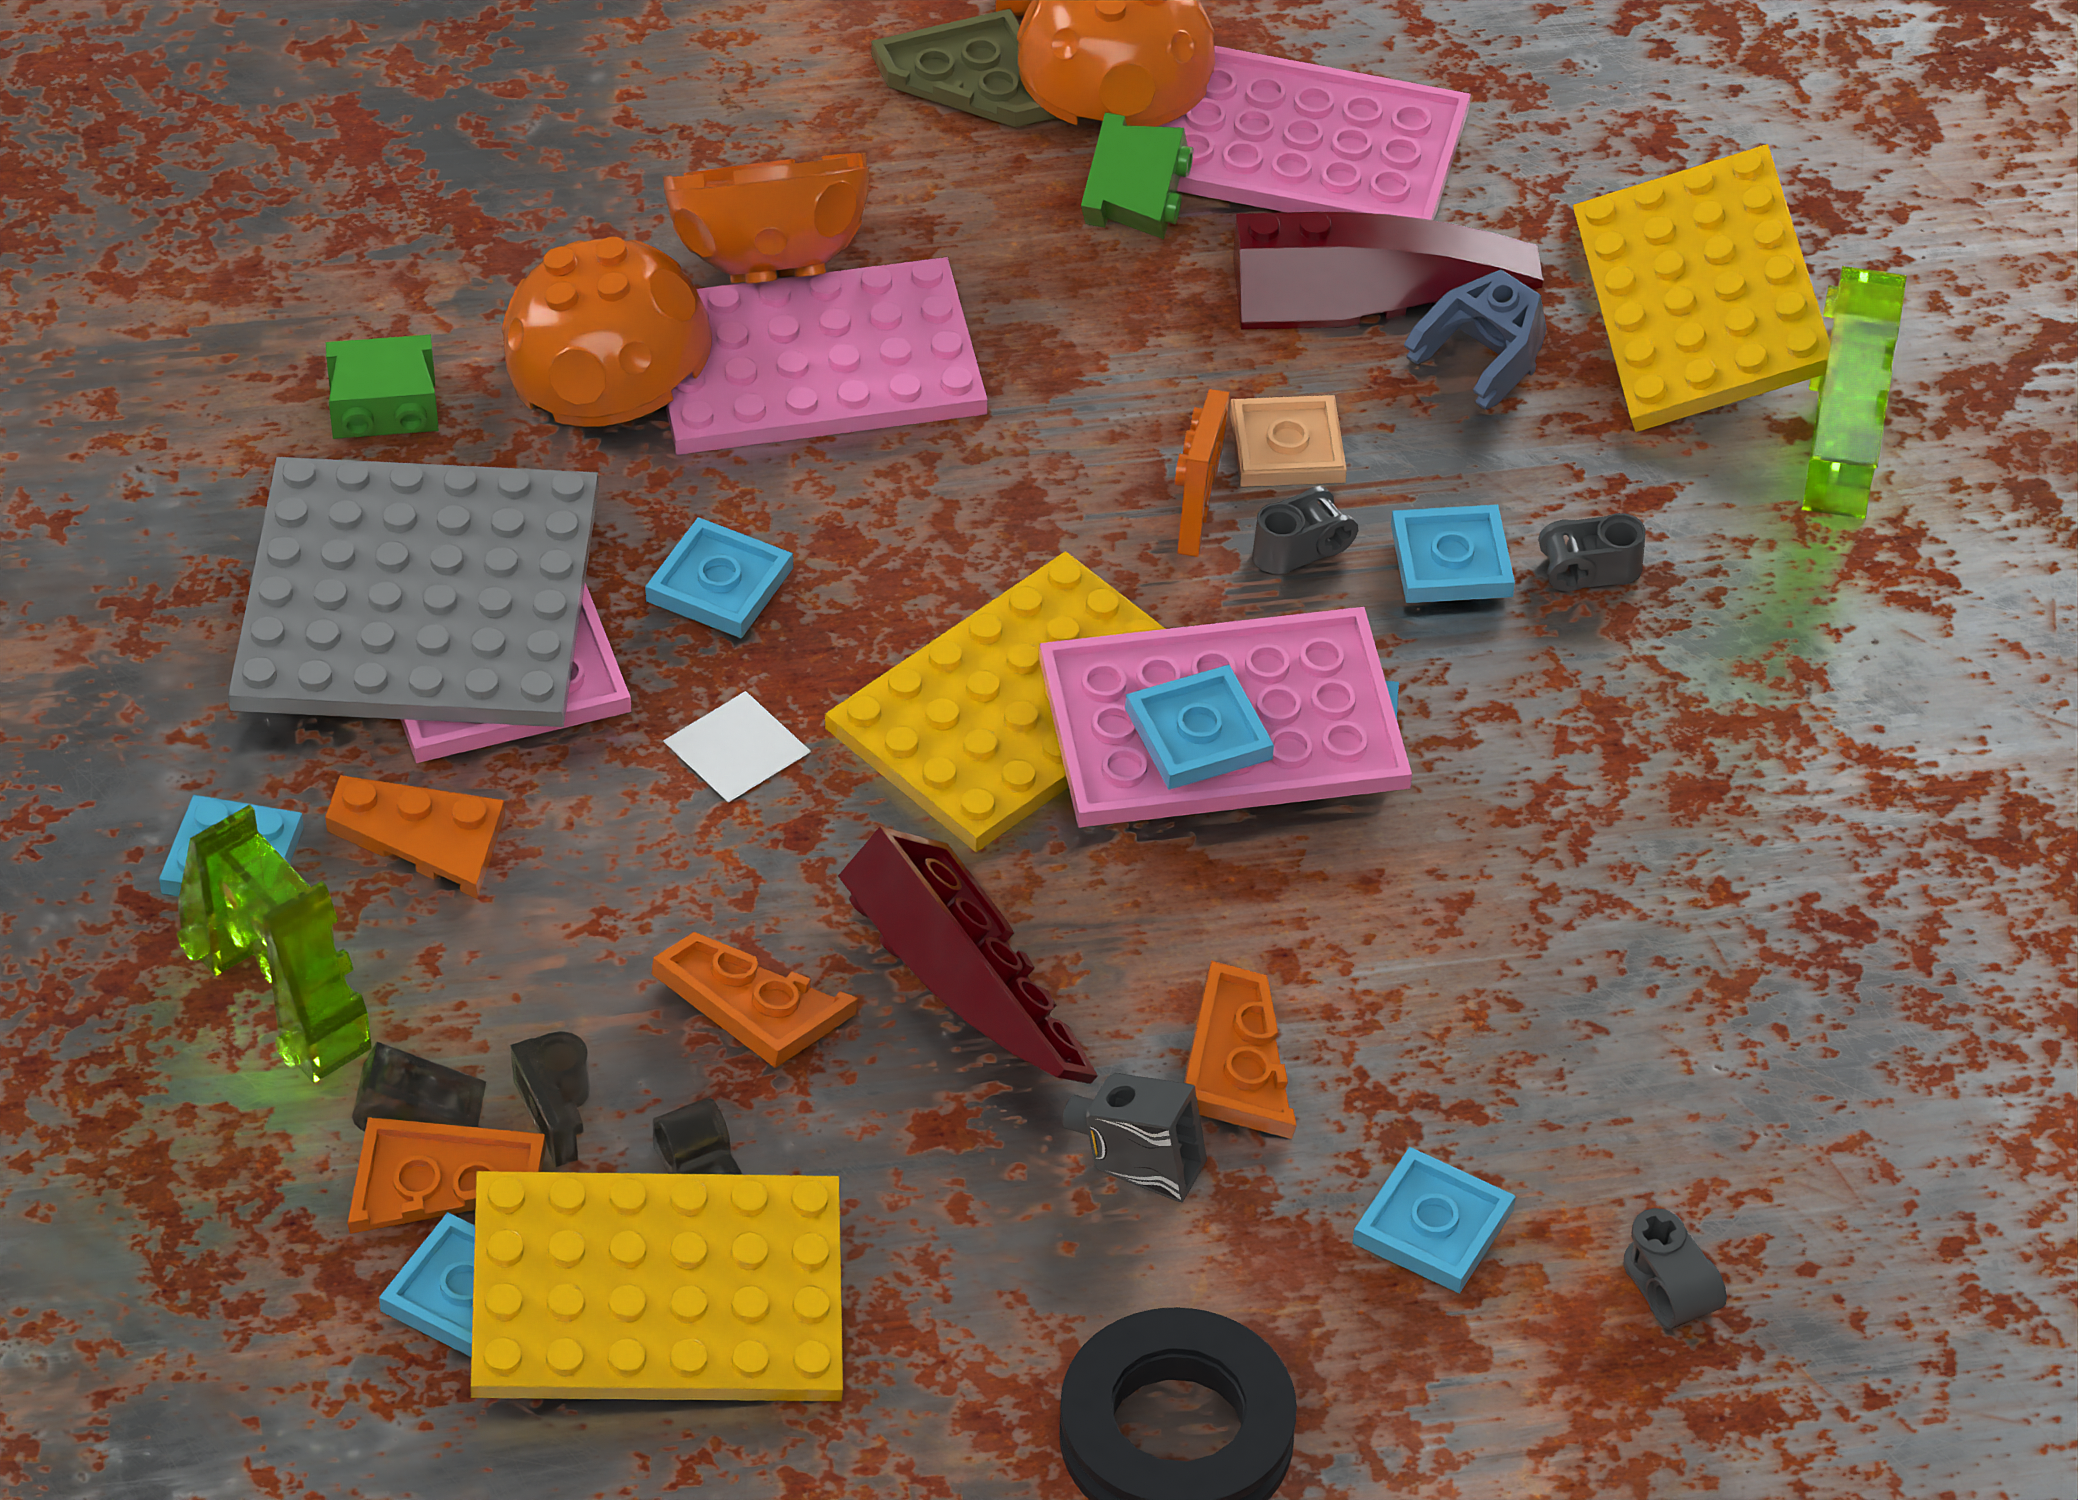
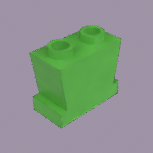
[1081,112,1194,239]
[325,334,439,439]

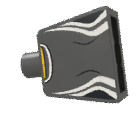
[1063,1073,1207,1203]

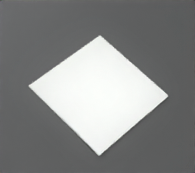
[663,691,811,803]

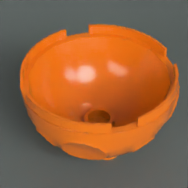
[1017,0,1215,127]
[663,152,869,284]
[502,237,712,427]

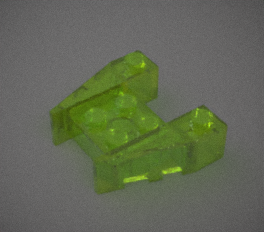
[1802,266,1907,519]
[177,805,372,1083]

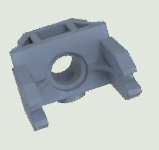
[1404,269,1547,410]

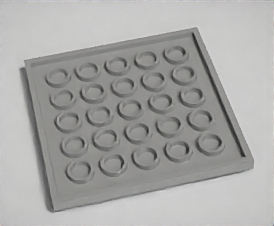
[228,457,599,727]

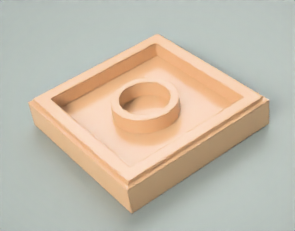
[1230,395,1347,487]

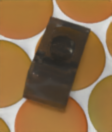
[510,1031,590,1167]
[352,1042,486,1132]
[652,1096,743,1175]

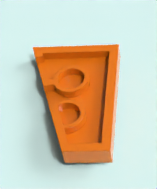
[1175,389,1230,557]
[325,775,505,899]
[651,932,858,1068]
[1183,961,1297,1139]
[347,1117,547,1234]

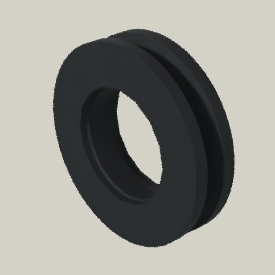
[1059,1307,1297,1500]

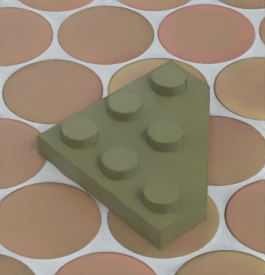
[871,9,1057,128]

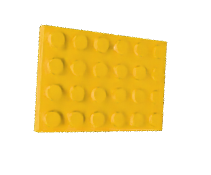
[1573,144,1838,432]
[825,551,1166,852]
[471,1171,843,1401]

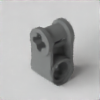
[1252,486,1359,574]
[1538,513,1646,591]
[1623,1208,1727,1329]

